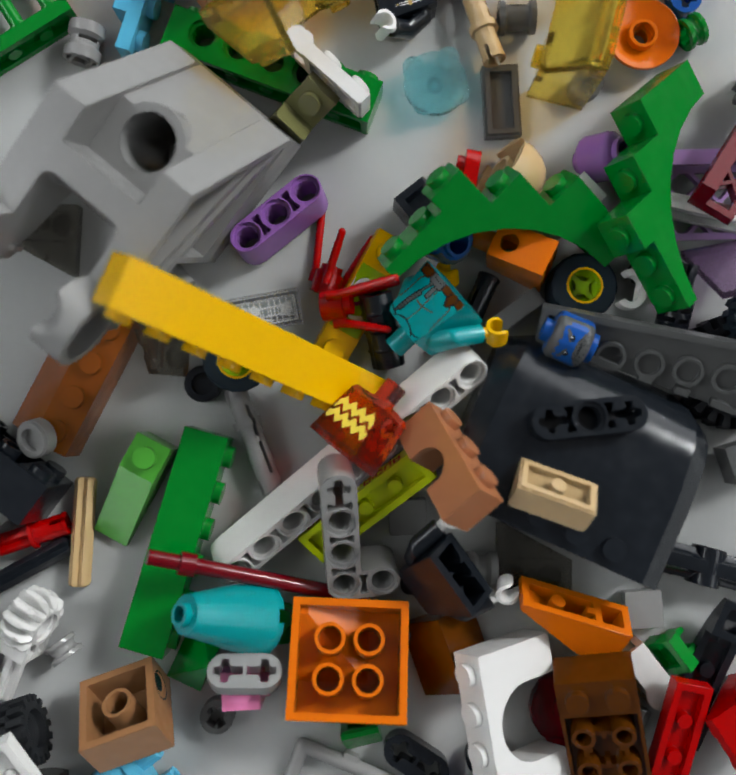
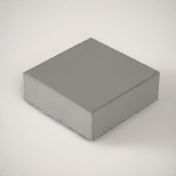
[621,588,664,630]

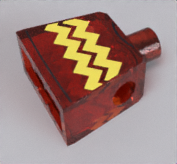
[310,378,406,478]

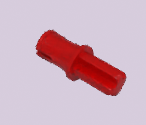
[0,511,72,556]

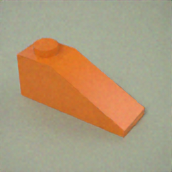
[519,575,633,655]

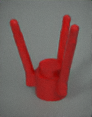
[308,212,373,294]
[318,274,400,333]

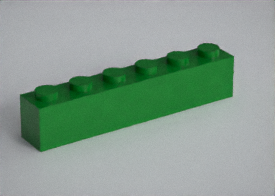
[118,426,237,660]

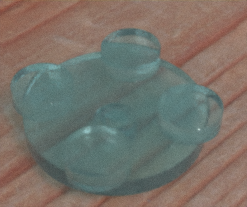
[402,46,470,116]

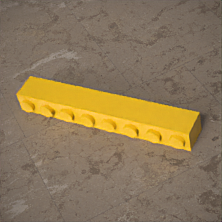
[91,251,392,421]

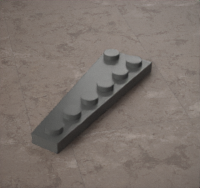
[535,302,736,416]

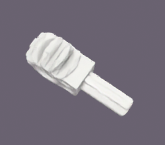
[0,584,64,701]

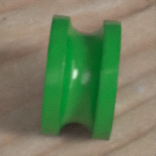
[678,12,709,52]

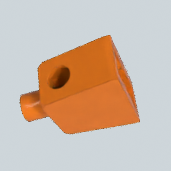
[472,229,559,292]

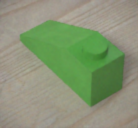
[94,431,178,546]

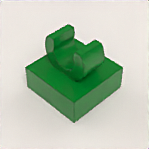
[644,627,699,675]

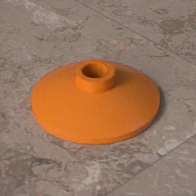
[606,0,680,70]

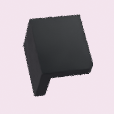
[393,176,431,227]

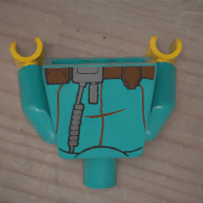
[386,260,509,356]

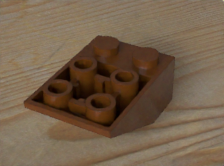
[553,651,651,775]

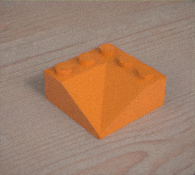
[285,596,409,726]

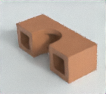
[396,402,503,532]

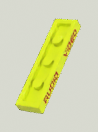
[297,449,437,563]

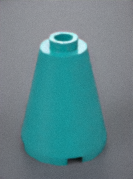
[171,583,285,654]

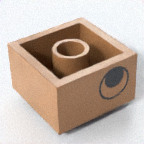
[79,656,175,774]

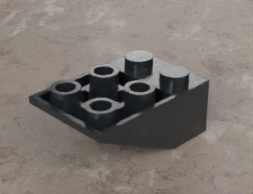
[0,420,74,526]

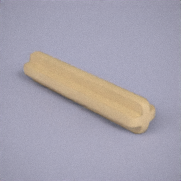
[68,476,97,588]

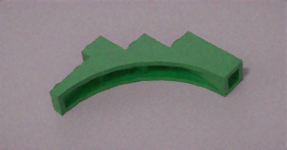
[596,60,704,314]
[377,162,614,276]

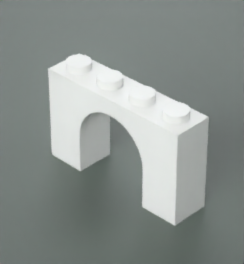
[453,628,571,775]

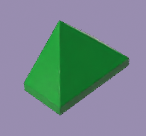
[167,637,221,691]

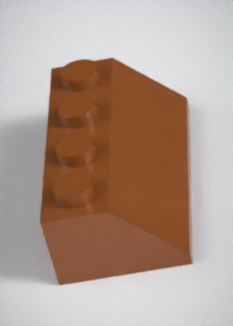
[12,320,146,457]

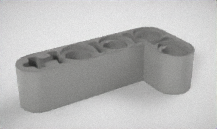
[317,453,400,599]

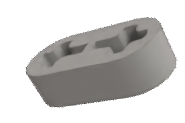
[207,653,283,695]

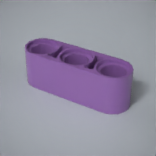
[230,174,328,265]

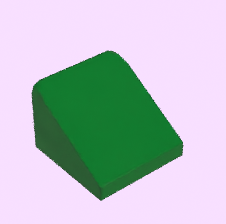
[340,724,383,749]

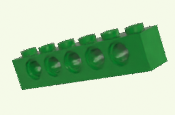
[160,4,383,135]

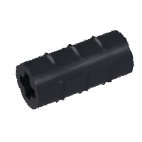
[358,290,405,370]

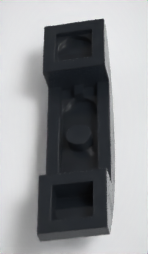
[678,597,736,751]

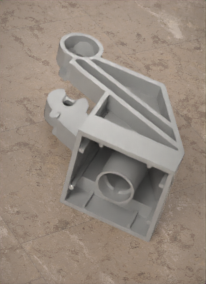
[0,40,302,365]

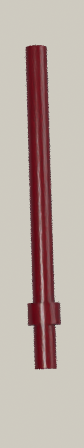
[145,549,371,599]

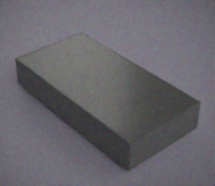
[480,64,522,141]

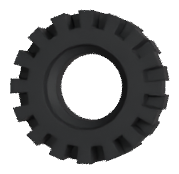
[0,693,53,766]

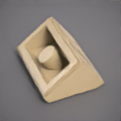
[508,458,598,532]

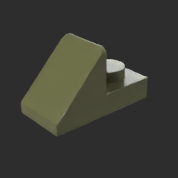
[269,71,340,144]

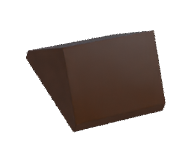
[408,613,485,695]

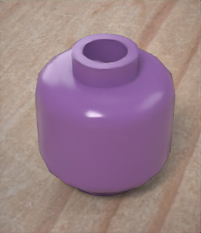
[572,131,628,183]

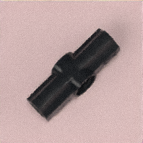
[663,542,736,590]

